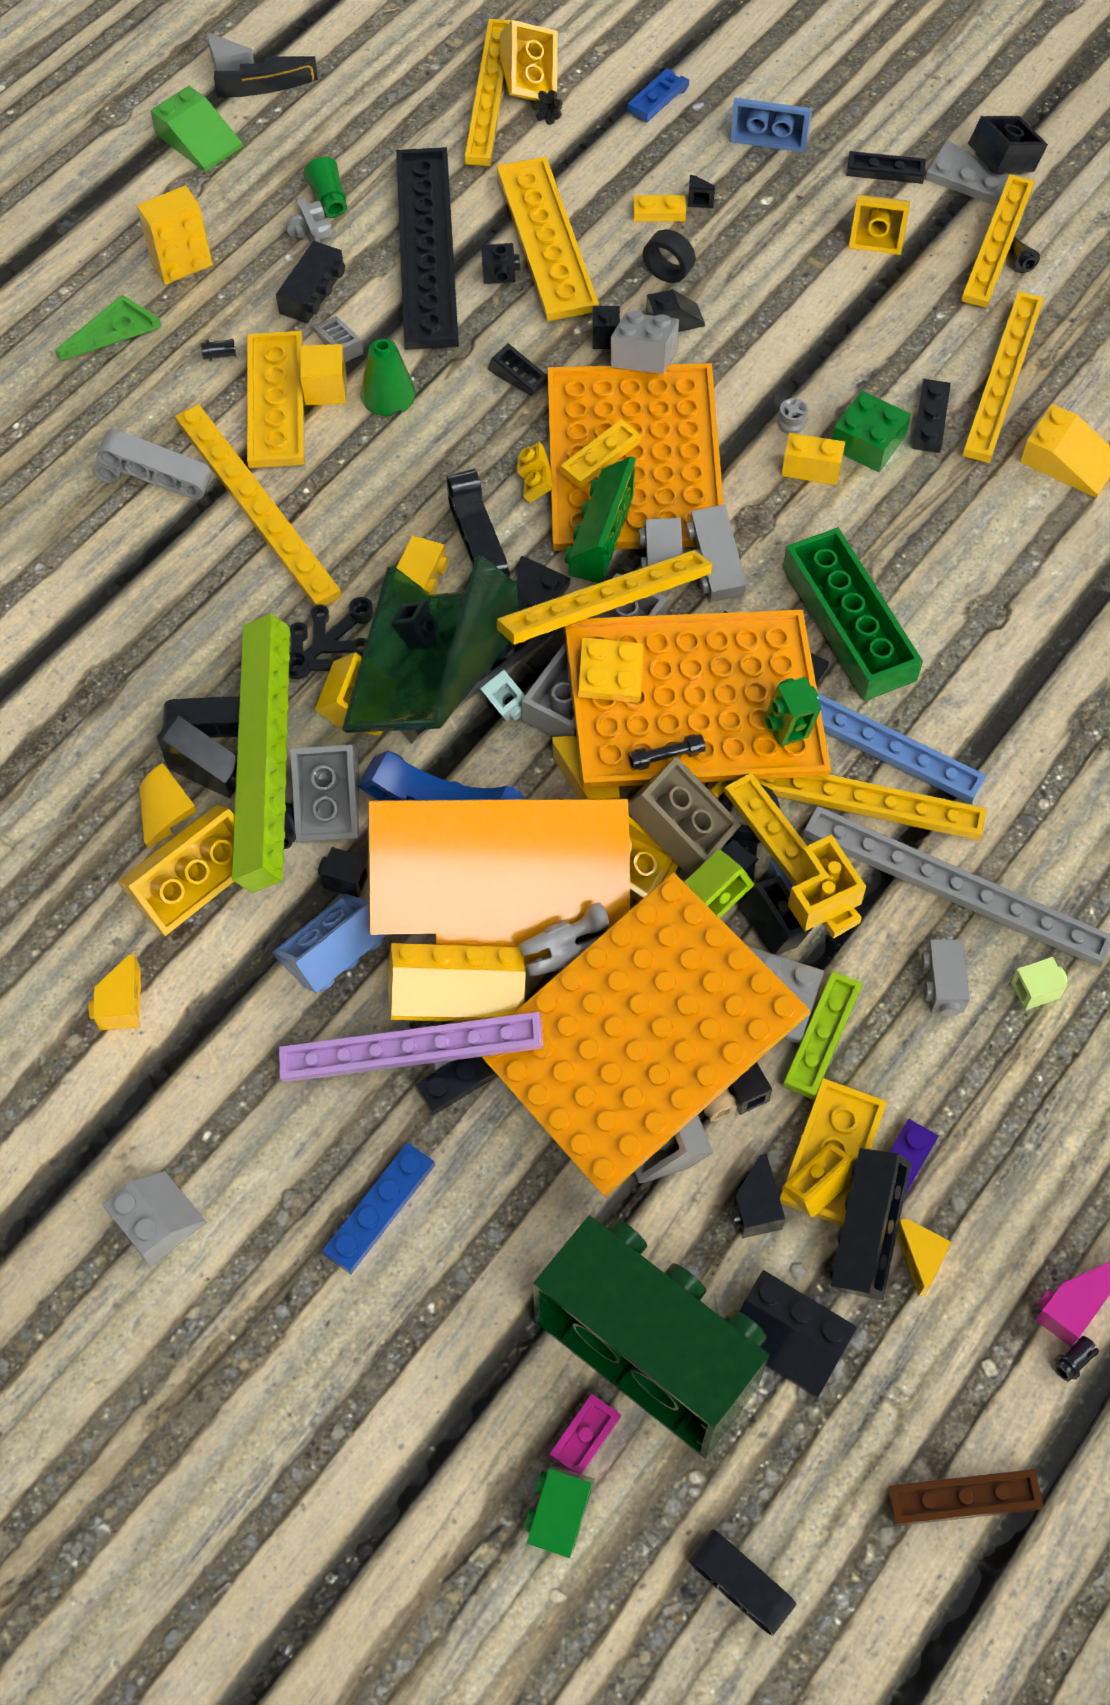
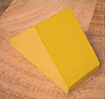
[897,1218,952,1296]

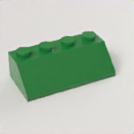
[565,456,636,583]

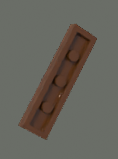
[887,1469,1044,1527]

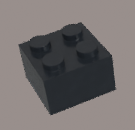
[968,116,1048,175]

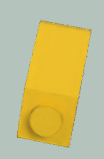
[88,955,141,1031]

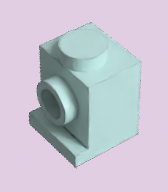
[480,670,525,721]

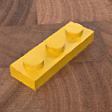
[560,419,641,489]

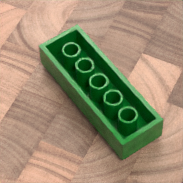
[783,527,923,701]

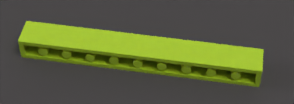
[232,613,291,893]

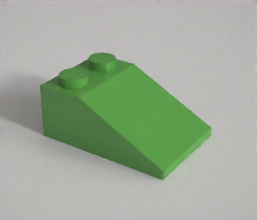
[150,86,243,172]

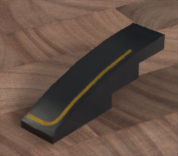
[214,56,318,98]

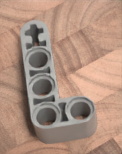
[94,429,212,499]

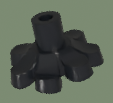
[534,90,563,125]

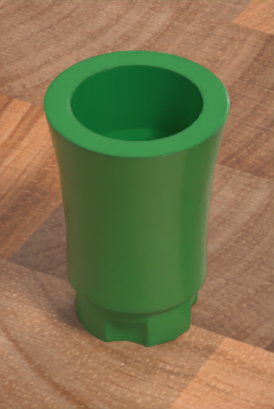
[303,157,348,218]

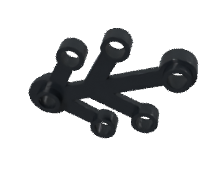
[289,597,374,679]

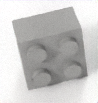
[611,311,679,374]

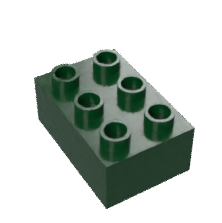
[533,1215,770,1459]

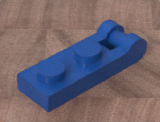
[627,68,689,122]

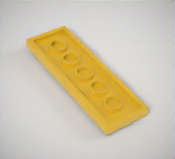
[247,331,305,468]

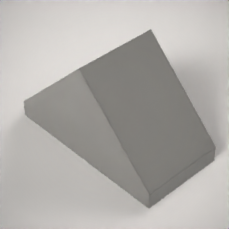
[207,33,254,71]

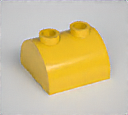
[849,194,910,255]

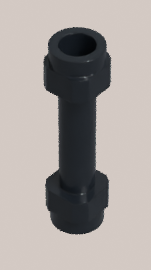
[628,734,706,771]

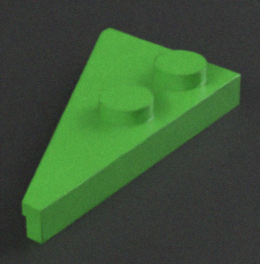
[55,295,161,360]

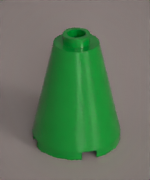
[361,339,416,416]

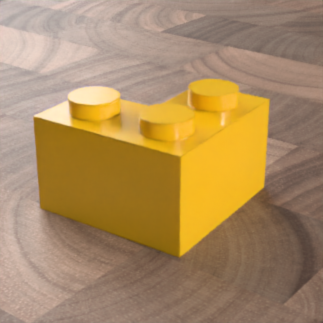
[788,834,866,932]

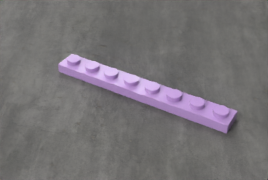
[279,1012,544,1082]

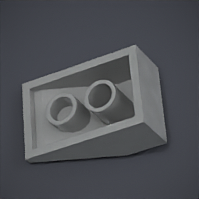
[290,745,359,842]

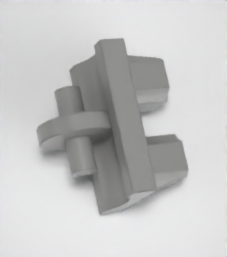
[286,196,332,243]

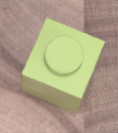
[1011,957,1067,1010]

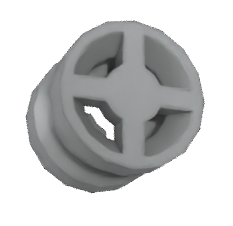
[778,398,808,434]

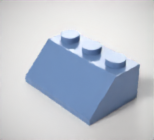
[730,98,812,153]
[272,893,388,993]

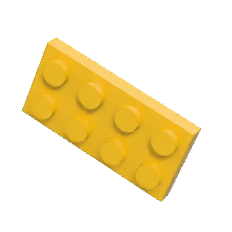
[780,1078,888,1227]

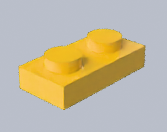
[633,195,686,222]

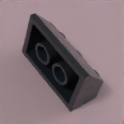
[739,1270,857,1399]

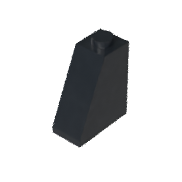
[157,714,237,799]

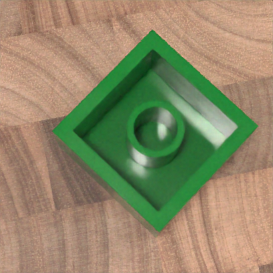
[832,391,911,473]

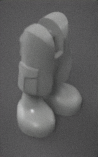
[519,902,609,976]

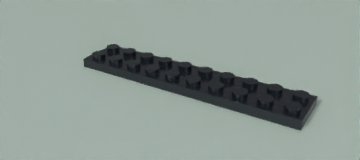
[396,147,459,350]

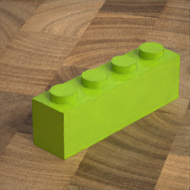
[684,849,755,918]

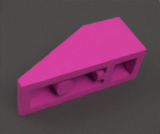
[1035,1262,1110,1347]

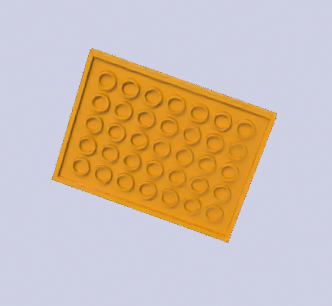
[548,363,724,551]
[564,610,831,788]
[482,872,811,1198]

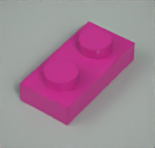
[549,1393,621,1474]

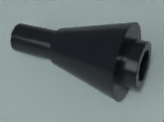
[1011,236,1040,273]

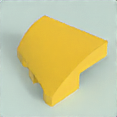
[139,762,197,849]

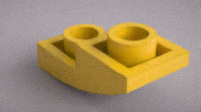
[517,441,552,503]

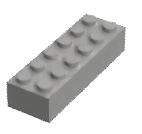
[522,573,668,737]

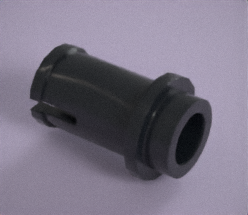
[201,338,236,362]
[1053,1336,1099,1382]

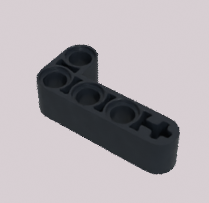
[446,468,510,578]

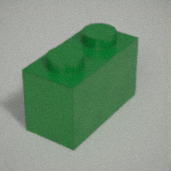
[523,1464,595,1558]

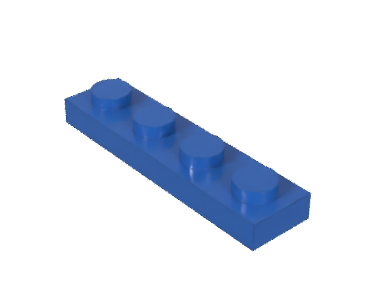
[322,1143,435,1274]

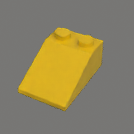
[500,20,558,101]
[1020,404,1110,498]
[629,817,679,902]

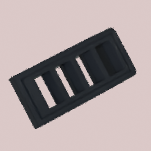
[488,343,548,396]

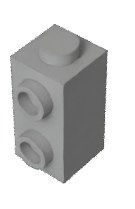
[921,940,970,1016]

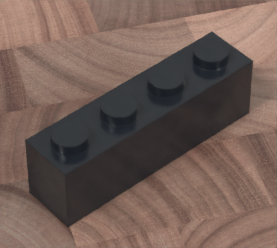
[830,1148,911,1300]

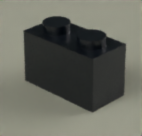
[739,876,813,955]

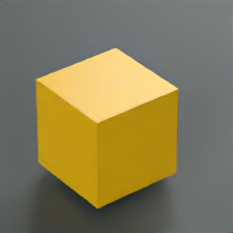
[300,344,347,405]

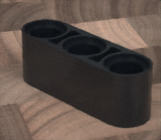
[162,696,240,738]
[687,1529,797,1636]

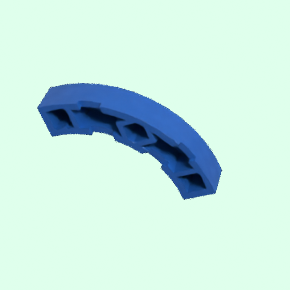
[358,750,525,800]

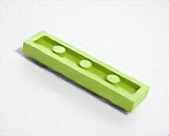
[783,971,863,1100]

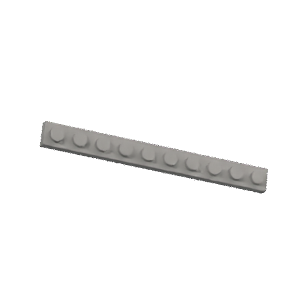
[803,806,1110,967]

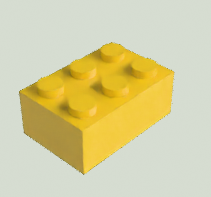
[137,185,213,285]

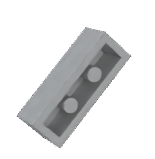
[686,504,746,602]

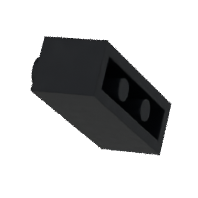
[276,241,345,323]

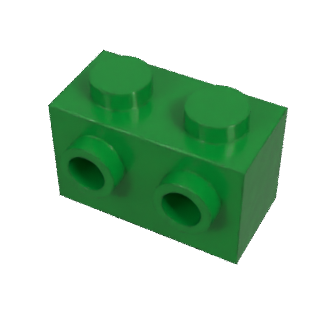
[765,676,822,747]

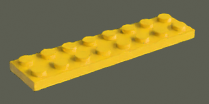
[497,156,599,322]

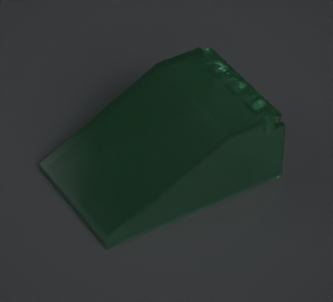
[342,556,521,733]

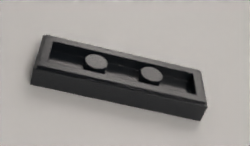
[846,151,926,184]

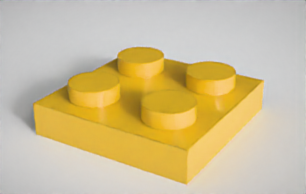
[578,637,643,703]

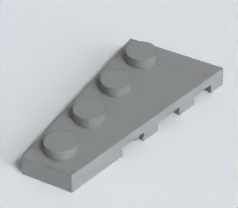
[925,140,1032,206]

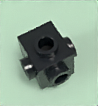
[481,243,520,284]

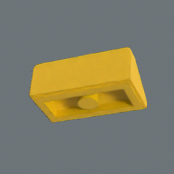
[782,1142,855,1218]

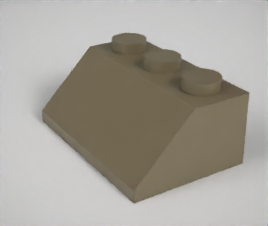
[628,756,741,876]

